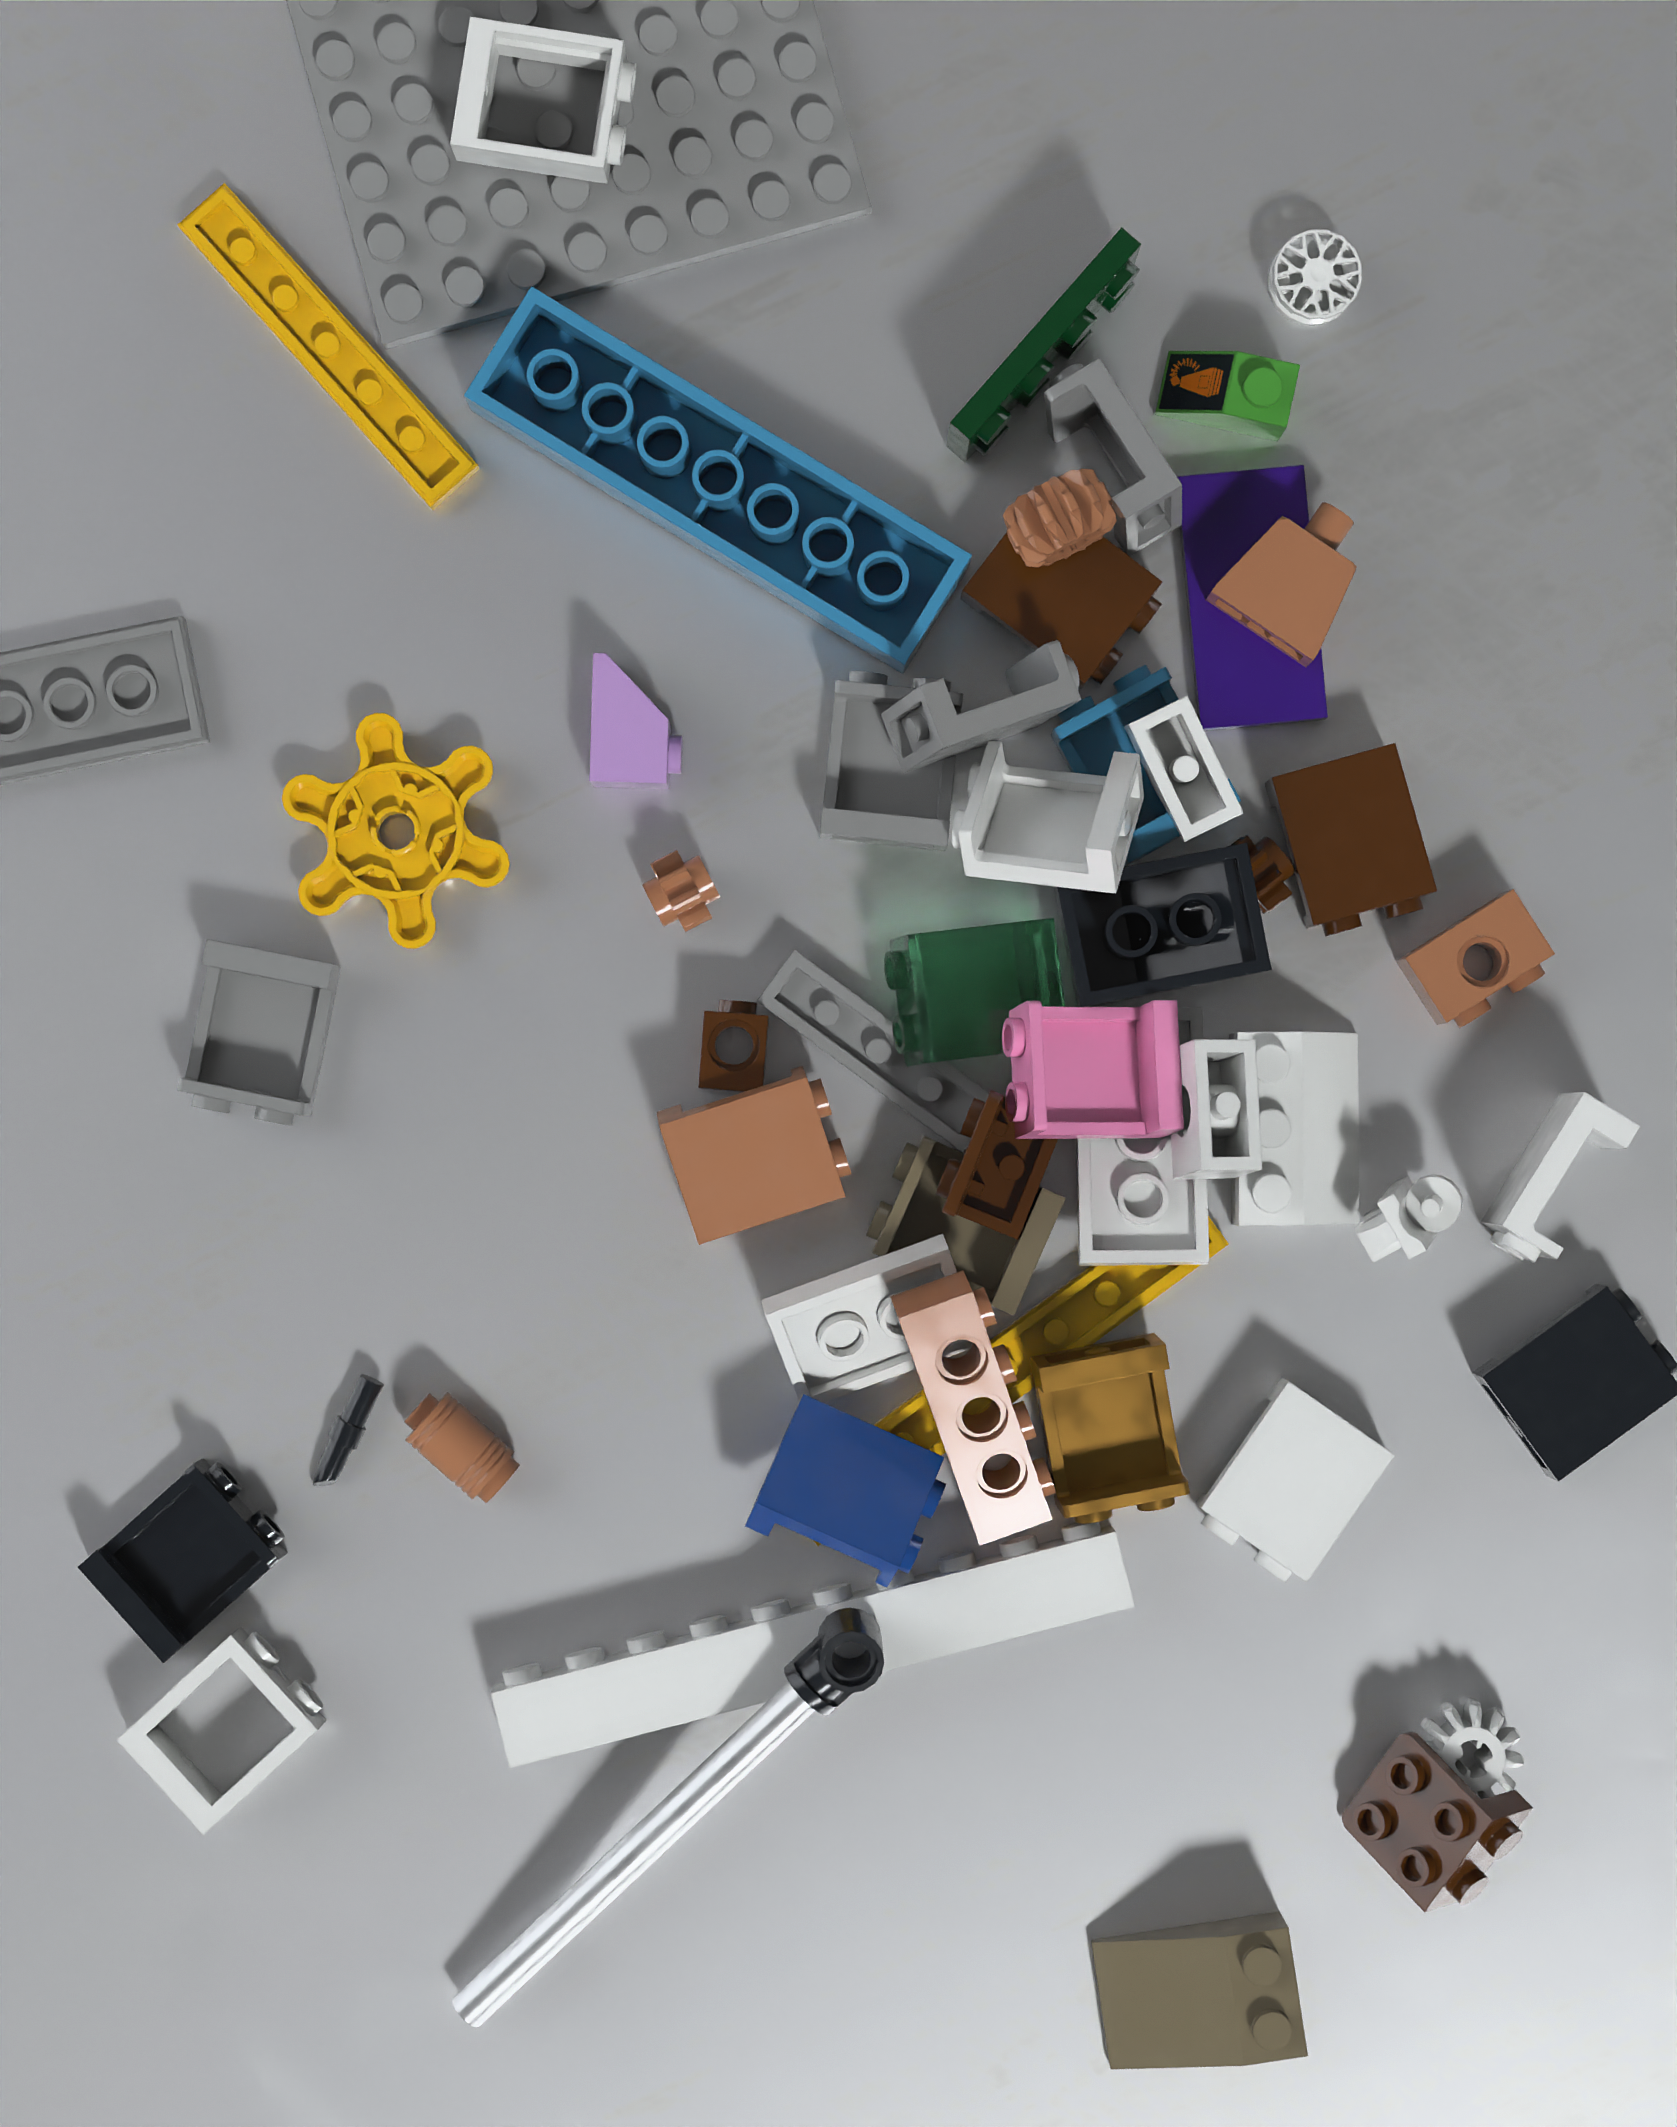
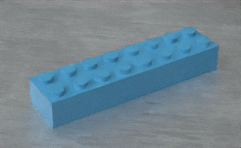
[464,286,972,674]

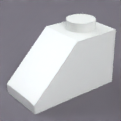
[1124,696,1243,842]

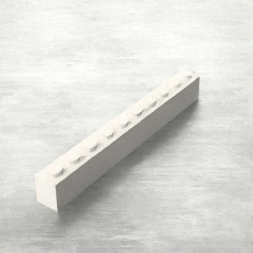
[490,1522,1135,1769]

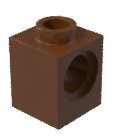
[698,1000,769,1092]

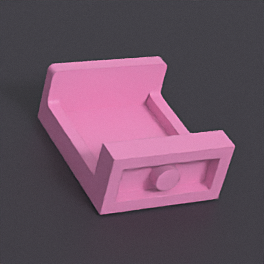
[1002,1000,1184,1139]

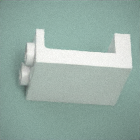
[952,741,1144,894]
[1480,1092,1641,1263]
[1196,1377,1395,1582]

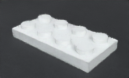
[1076,1007,1209,1266]

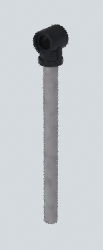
[452,1607,884,2027]

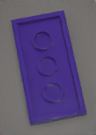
[1177,465,1328,731]

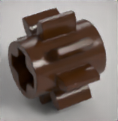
[1230,835,1295,914]

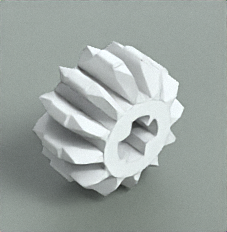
[1421,1698,1524,1799]

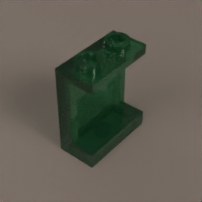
[884,918,1066,1067]

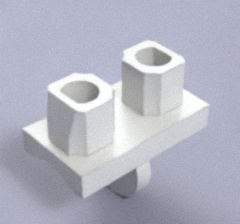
[1354,1175,1463,1262]

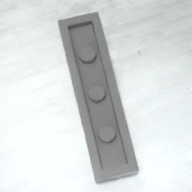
[757,950,989,1153]

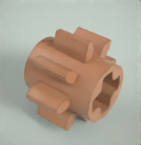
[642,850,721,932]

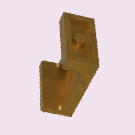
[1030,1333,1190,1524]

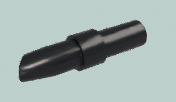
[313,1374,384,1486]

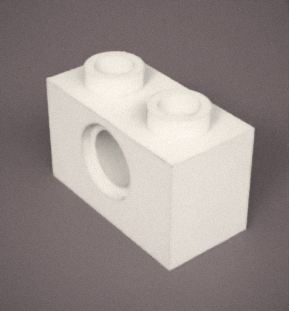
[1171,1039,1263,1179]

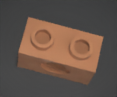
[1396,889,1555,1028]

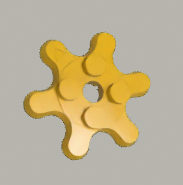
[282,713,510,949]

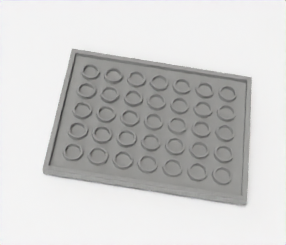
[286,0,872,350]

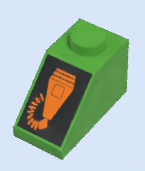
[1154,351,1300,442]

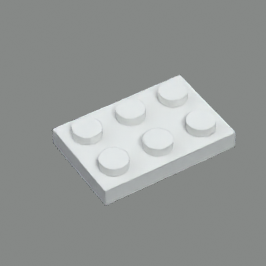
[761,1234,973,1402]

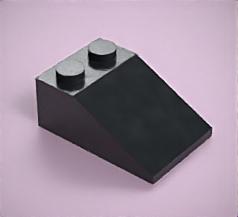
[1054,843,1272,1007]

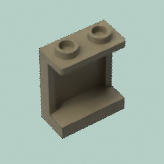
[866,1136,1066,1316]

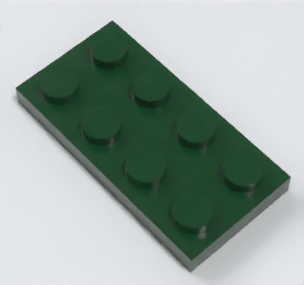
[946,227,1141,462]

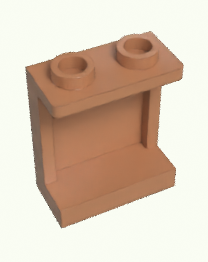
[657,1066,851,1245]

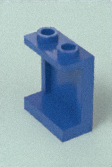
[745,1394,946,1588]

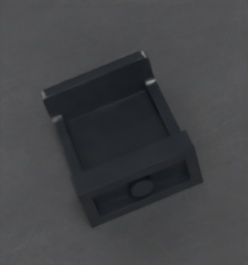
[1472,1284,1677,1482]
[78,1458,288,1663]

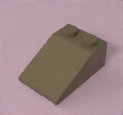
[1091,1911,1308,2069]

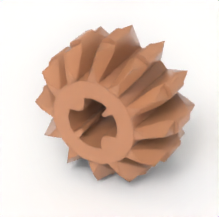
[1003,469,1117,567]

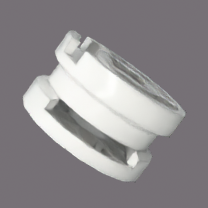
[1267,230,1362,326]

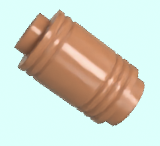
[404,1392,520,1503]

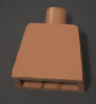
[1206,502,1357,667]

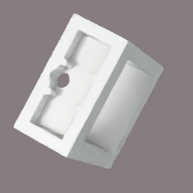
[450,17,636,184]
[117,1627,327,1836]

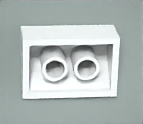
[1229,1032,1360,1226]

